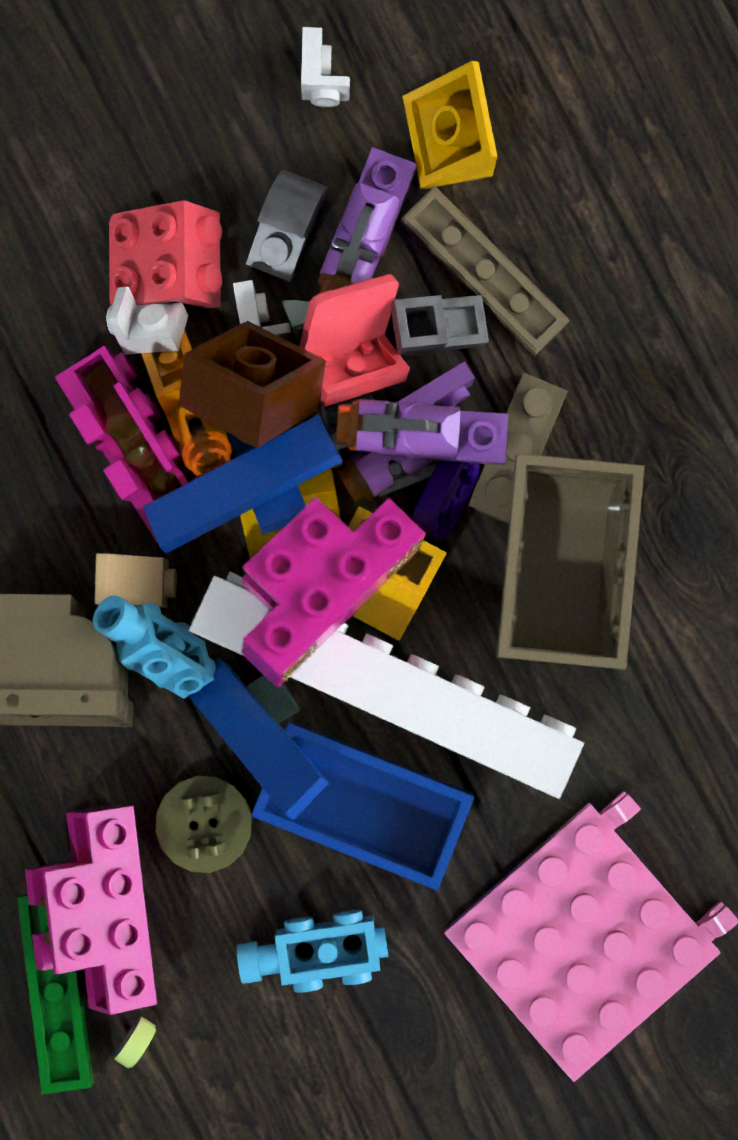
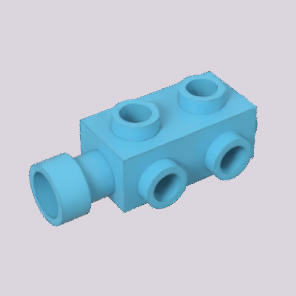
[93,595,216,699]
[237,910,389,993]

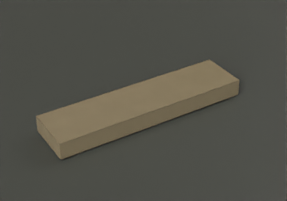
[401,186,570,356]

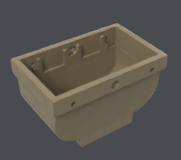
[496,453,644,670]
[0,594,133,727]

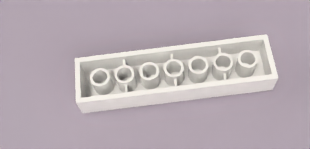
[189,572,584,799]

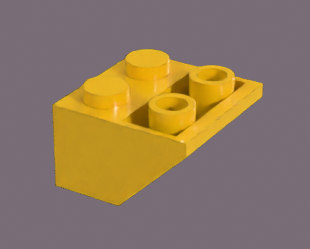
[348,506,447,641]

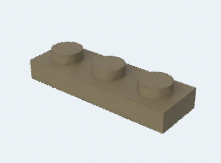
[467,372,568,524]

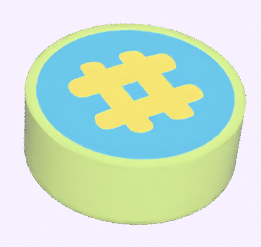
[113,1016,156,1069]

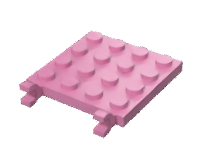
[444,791,738,1082]

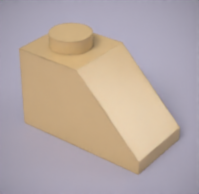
[95,554,177,608]

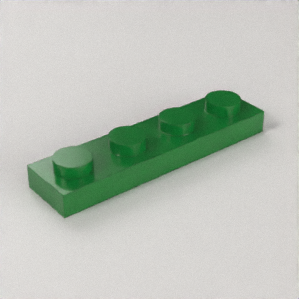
[17,894,94,1094]

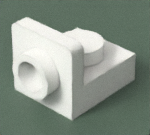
[301,27,350,107]
[233,280,293,341]
[106,287,188,354]

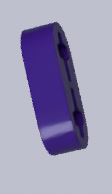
[412,461,480,541]

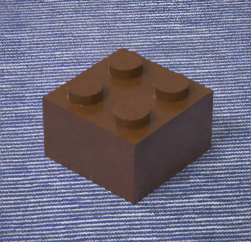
[179,321,326,448]

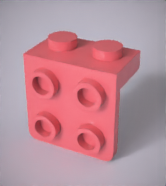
[109,200,222,309]
[299,274,410,407]

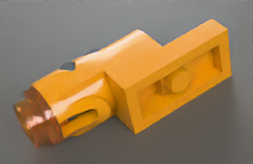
[141,329,232,477]

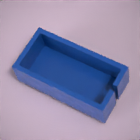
[251,721,474,891]

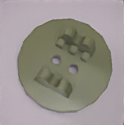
[155,775,253,873]

